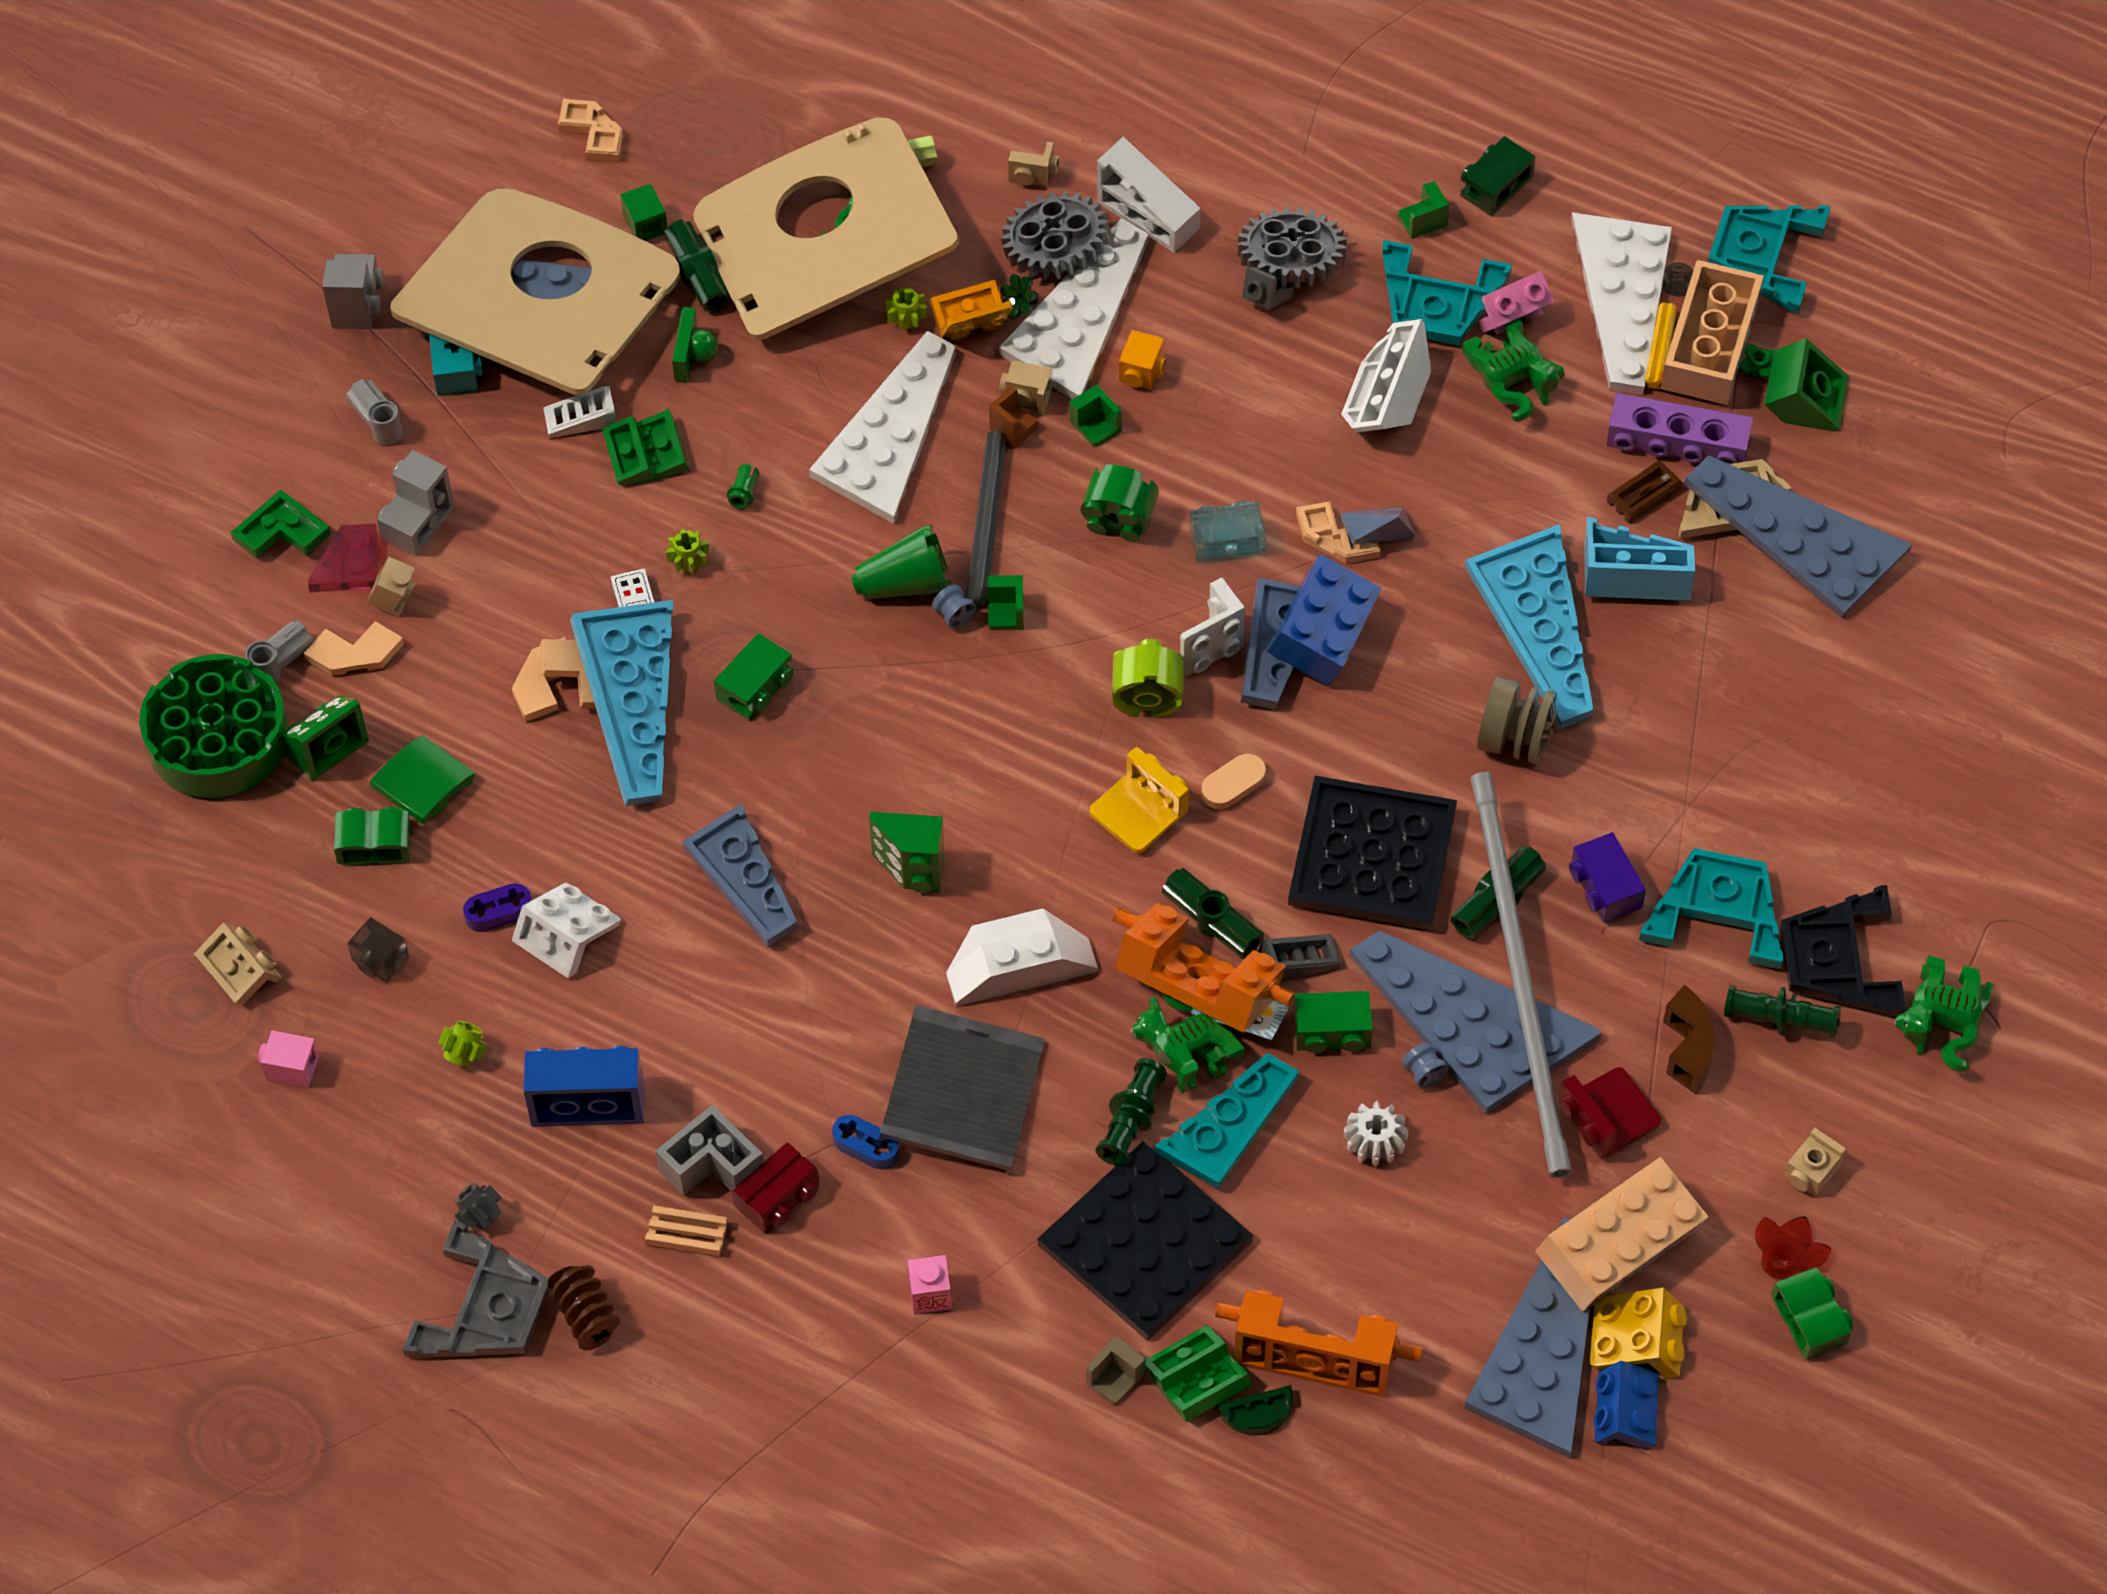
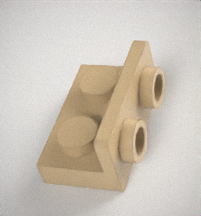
[194,922,282,1006]

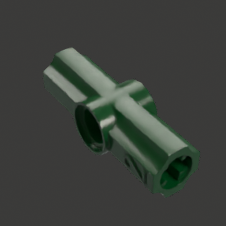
[664,219,731,313]
[1451,846,1546,940]
[1162,868,1264,959]

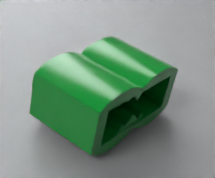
[334,806,411,866]
[1771,1267,1853,1359]

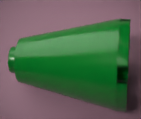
[851,524,952,600]

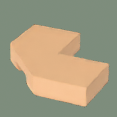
[558,99,624,162]
[1296,501,1380,564]
[303,621,404,676]
[512,637,566,722]
[540,639,596,709]

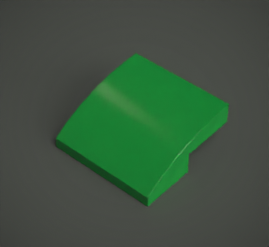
[602,409,690,485]
[369,735,475,824]
[1145,1325,1252,1422]

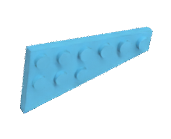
[1465,524,1593,729]
[570,600,673,806]

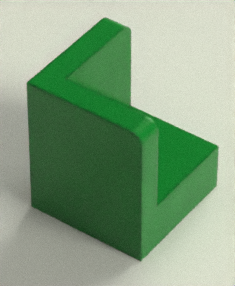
[1398,181,1449,239]
[620,184,668,241]
[1069,384,1122,447]
[988,575,1024,630]

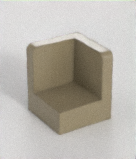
[1086,1336,1146,1406]

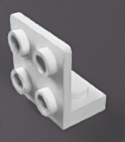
[1180,577,1245,677]
[512,883,621,978]

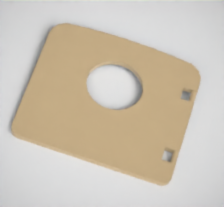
[693,118,959,340]
[390,188,680,395]

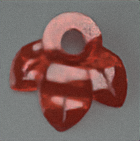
[1755,1216,1831,1280]

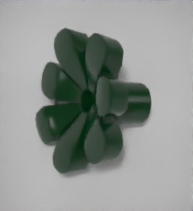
[1000,274,1038,319]

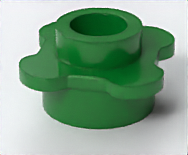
[1739,344,1774,379]

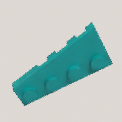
[1155,1053,1299,1190]

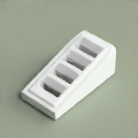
[543,386,616,438]

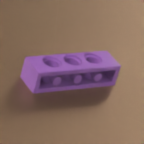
[1606,393,1753,464]

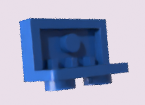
[1594,1360,1659,1450]

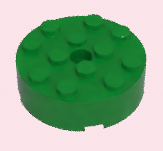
[139,654,289,798]

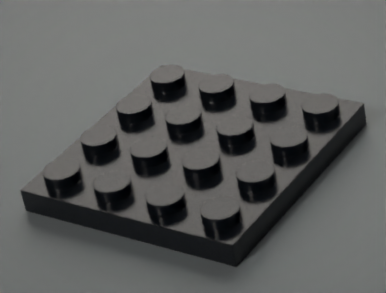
[1288,776,1457,930]
[1037,1141,1253,1341]

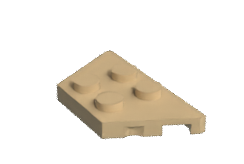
[1679,459,1792,539]

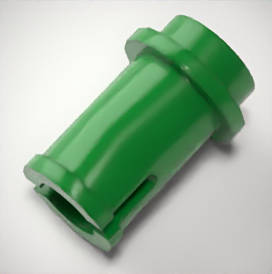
[727,464,760,509]

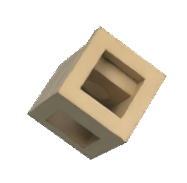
[999,360,1052,415]
[367,556,415,617]
[1784,1127,1846,1197]

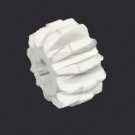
[1344,1100,1408,1167]

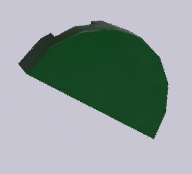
[1217,1385,1293,1436]

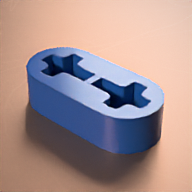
[832,1115,899,1169]

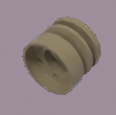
[1477,676,1557,765]

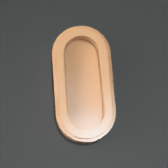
[1201,754,1266,810]

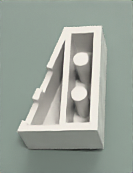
[1097,137,1200,253]

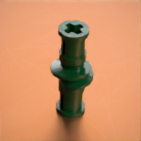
[1724,985,1841,1039]
[1095,1058,1167,1166]

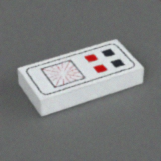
[611,568,654,607]

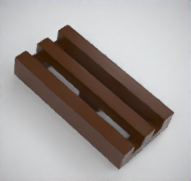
[1606,460,1683,524]

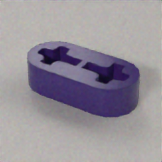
[463,883,532,932]

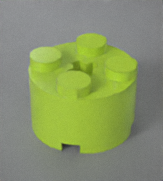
[1112,639,1184,718]

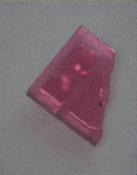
[308,523,378,593]

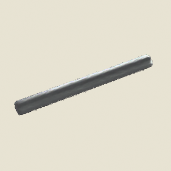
[966,430,1007,607]

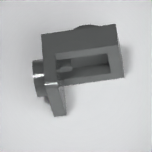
[1242,266,1294,310]

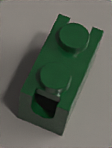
[1460,136,1536,217]

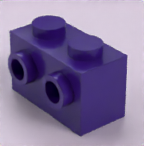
[1569,832,1646,923]

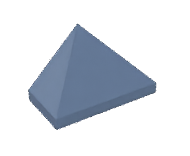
[1341,507,1415,545]

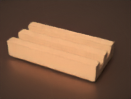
[645,1205,728,1257]

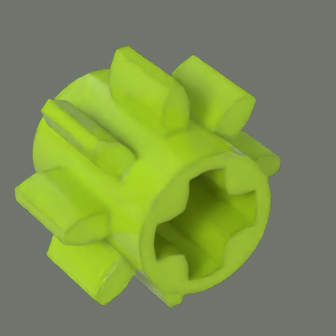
[885,287,927,330]
[666,529,710,574]
[438,1021,487,1066]

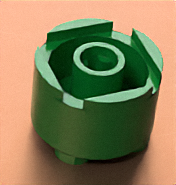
[1080,464,1159,542]

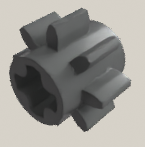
[454,1183,502,1230]

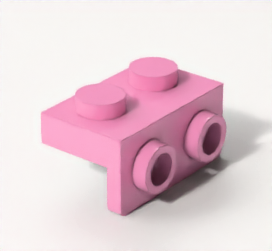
[1478,271,1555,335]

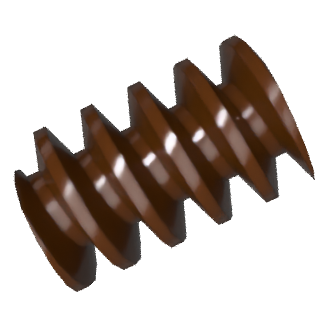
[547,1265,620,1350]

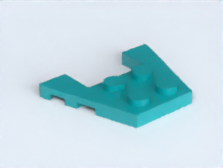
[1708,205,1831,314]
[1382,240,1512,345]
[1639,848,1783,969]

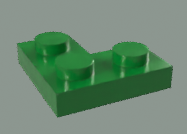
[231,489,331,559]

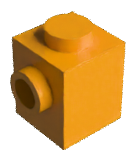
[1119,330,1166,390]

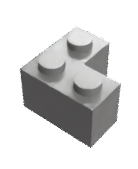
[322,254,384,329]
[377,450,455,556]
[655,1104,764,1196]

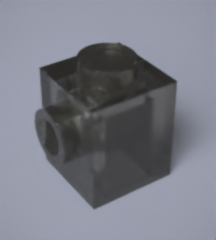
[347,917,409,983]

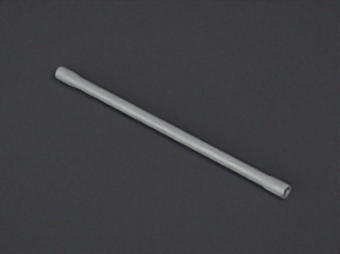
[1471,772,1572,1179]

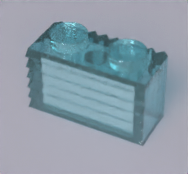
[1190,501,1266,561]

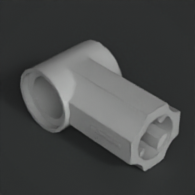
[346,379,403,445]
[245,620,313,683]

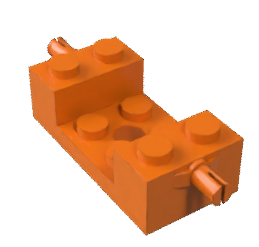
[1112,903,1295,1033]
[1215,1290,1423,1397]

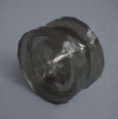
[1662,262,1693,297]

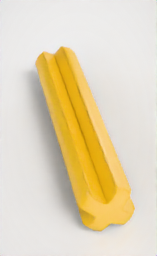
[1645,302,1677,390]

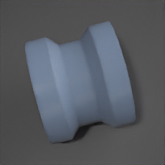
[932,584,977,629]
[1402,1042,1449,1089]

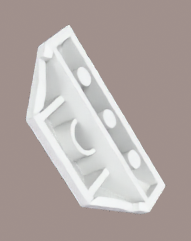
[1341,319,1431,433]
[946,908,1098,1007]

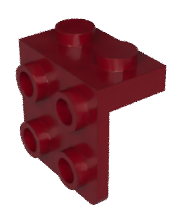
[1558,1067,1661,1159]

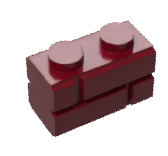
[732,1142,820,1233]

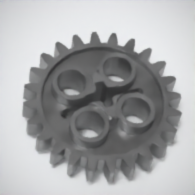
[1001,191,1110,279]
[1238,207,1347,288]

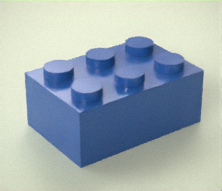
[1267,554,1381,686]
[524,1046,644,1127]

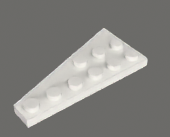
[1571,212,1672,395]
[999,218,1148,399]
[809,331,956,524]

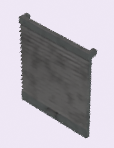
[879,1005,1045,1175]

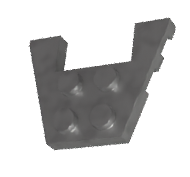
[402,1220,550,1358]

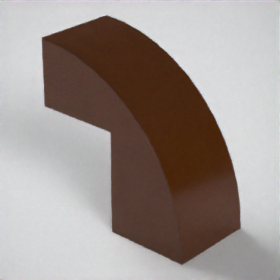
[1663,985,1715,1094]

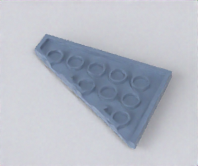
[1350,931,1601,1114]

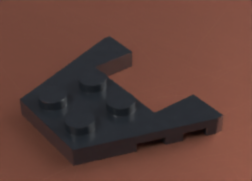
[1780,885,1906,1017]

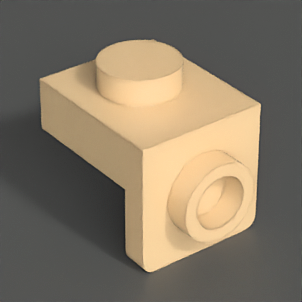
[1008,142,1059,188]

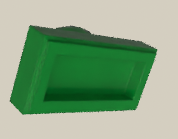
[672,307,718,383]

